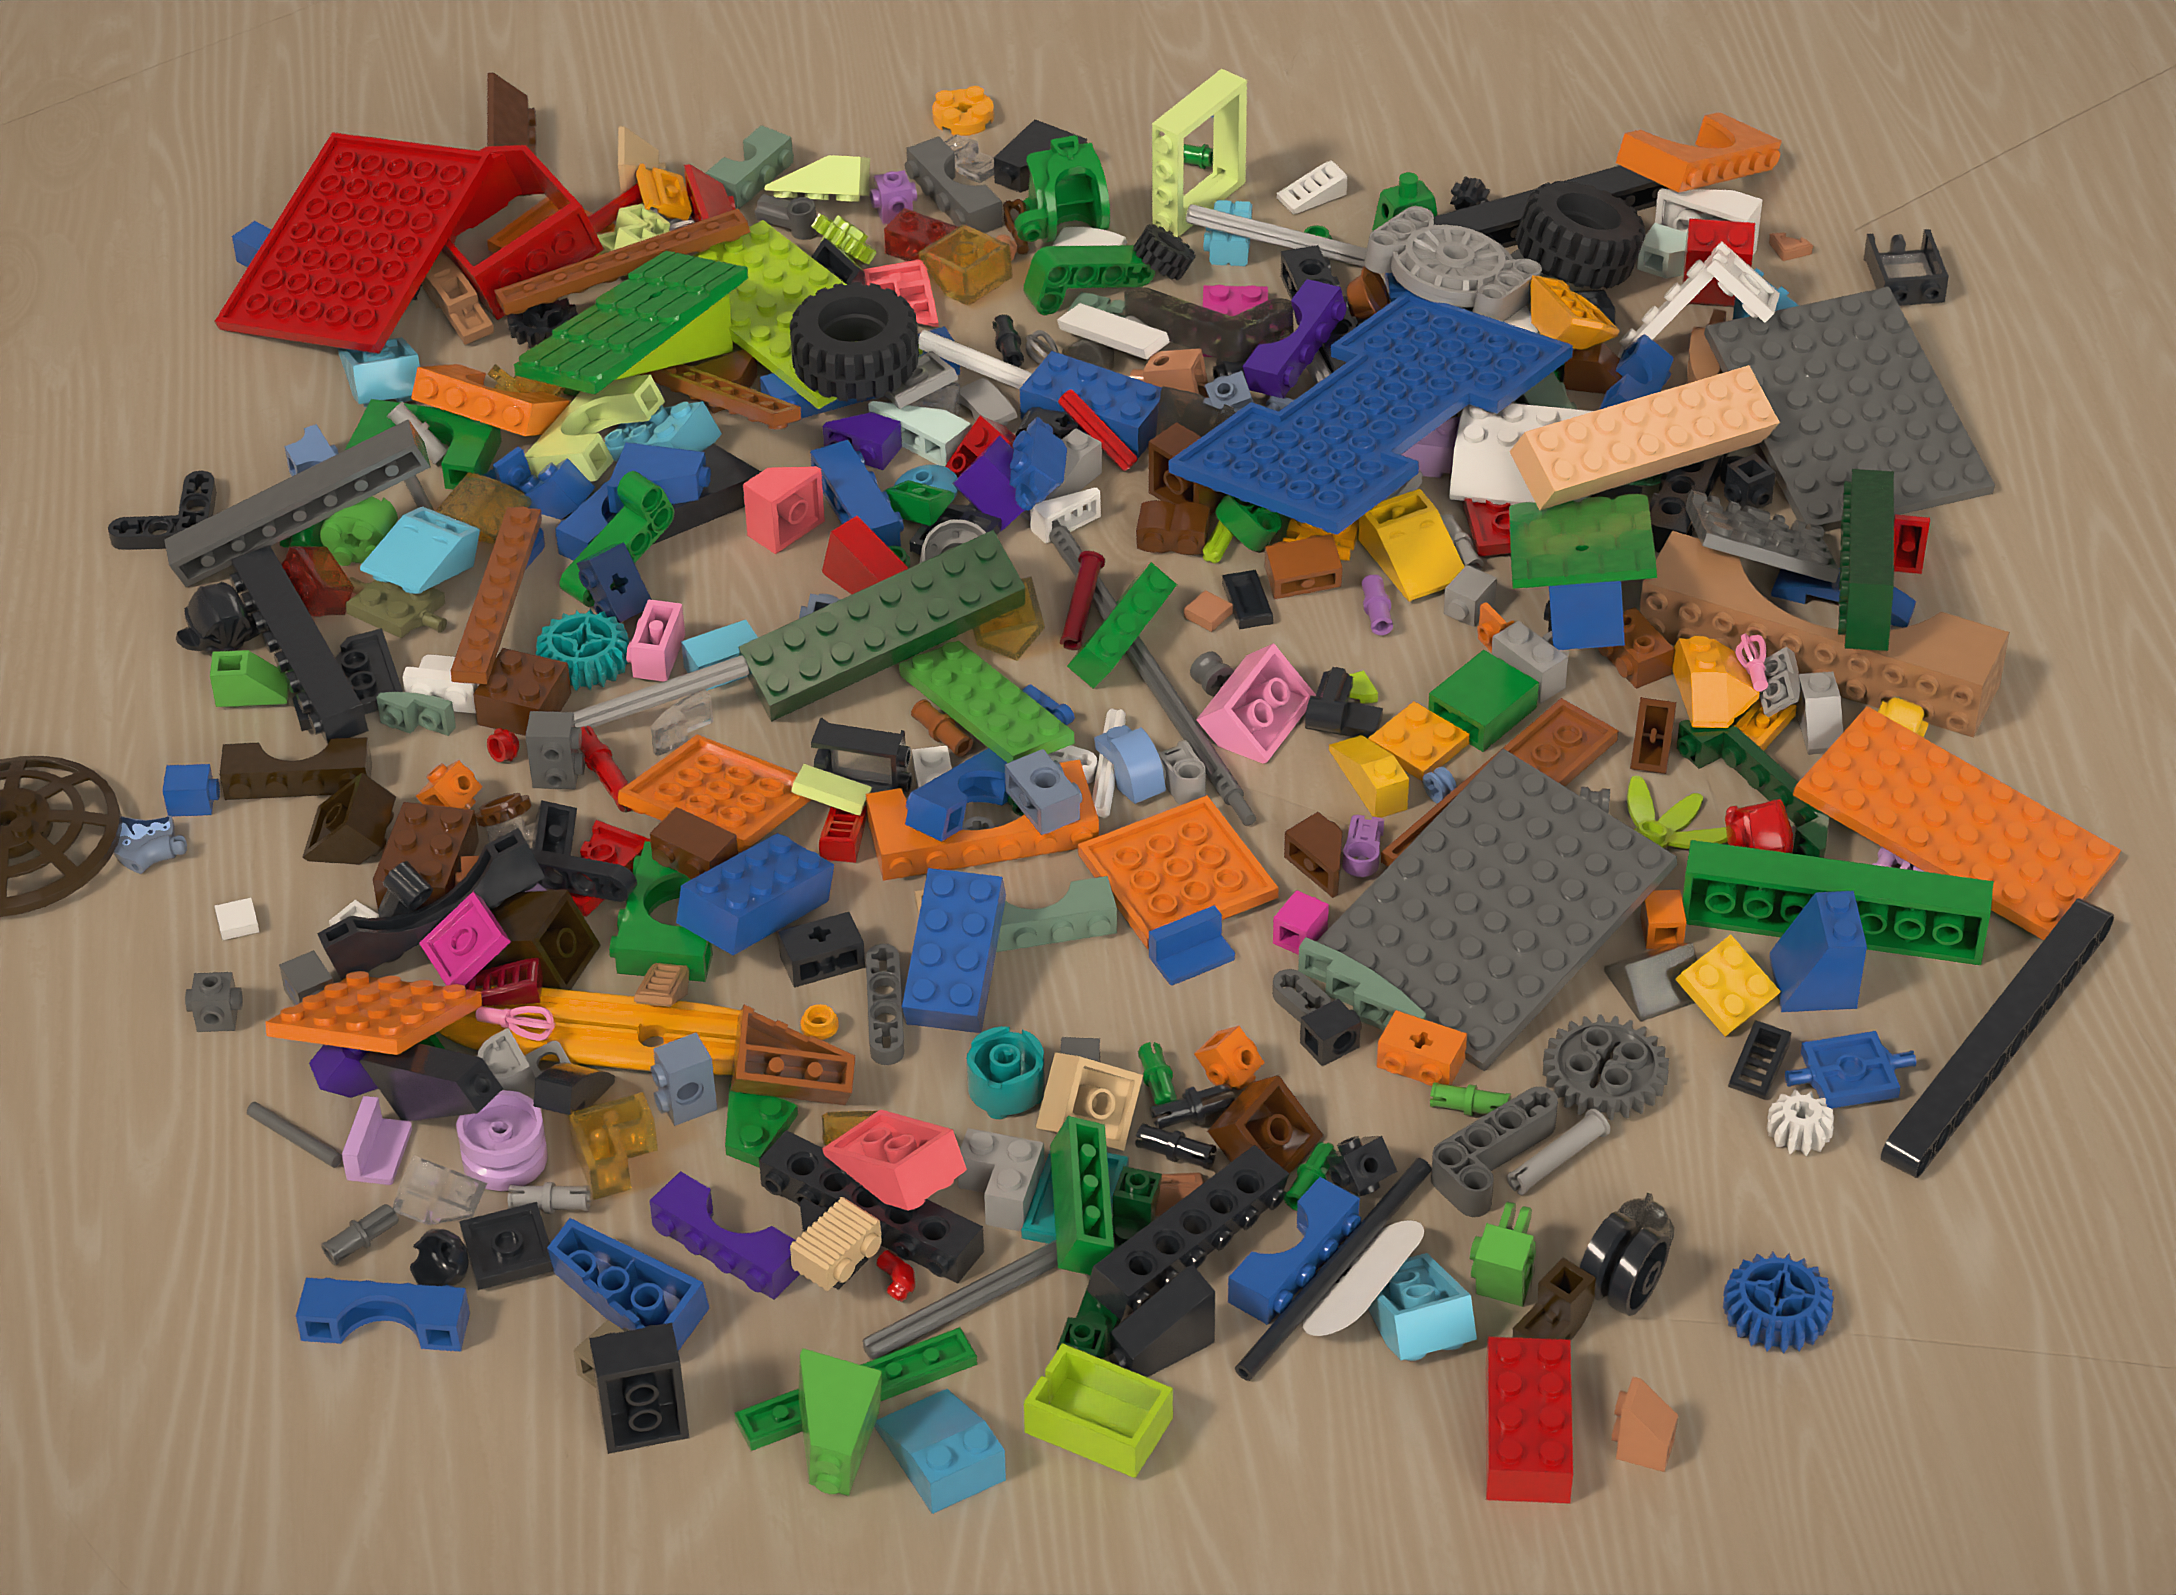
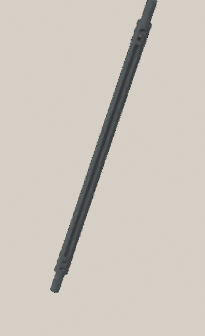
[1049,519,1256,826]

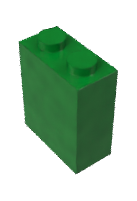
[1428,650,1539,752]

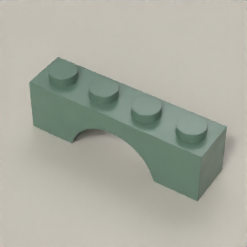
[996,876,1117,952]

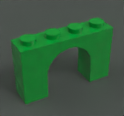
[345,399,502,493]
[609,841,713,982]

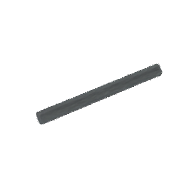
[863,1240,1058,1360]

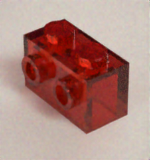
[884,208,959,273]
[282,547,354,617]

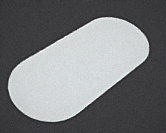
[1303,1221,1424,1336]

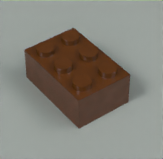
[372,802,479,910]

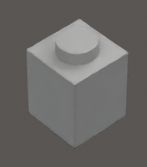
[1444,565,1497,627]

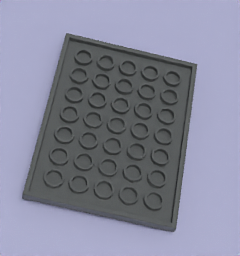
[1704,286,1995,532]
[1316,749,1678,1071]

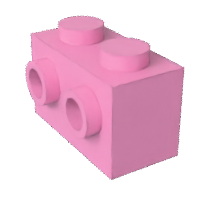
[627,599,685,682]

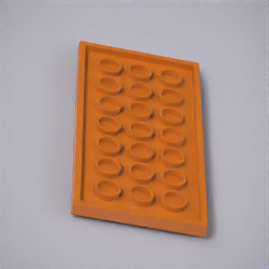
[1793,706,2121,940]

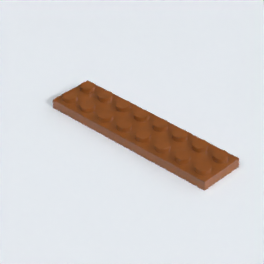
[1381,698,1619,867]

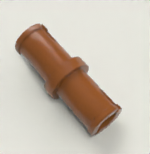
[911,699,973,757]

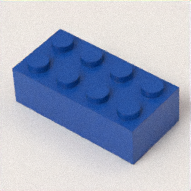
[1020,351,1169,459]
[676,833,834,956]
[902,868,1006,1033]

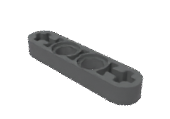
[866,944,904,1065]

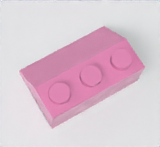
[1196,643,1316,763]

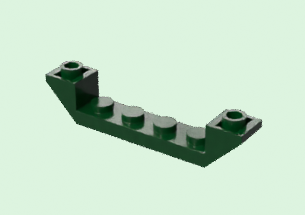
[1676,720,1829,858]
[1057,1166,1162,1359]

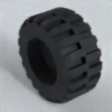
[1515,181,1646,289]
[790,282,919,402]

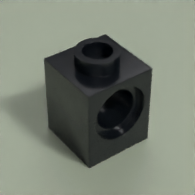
[1300,999,1362,1067]

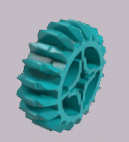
[536,609,630,691]

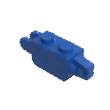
[1010,417,1067,511]

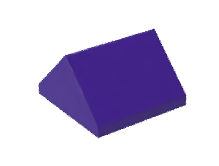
[952,435,1024,532]

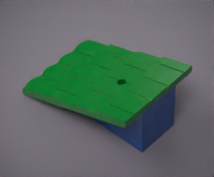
[1509,494,1657,650]

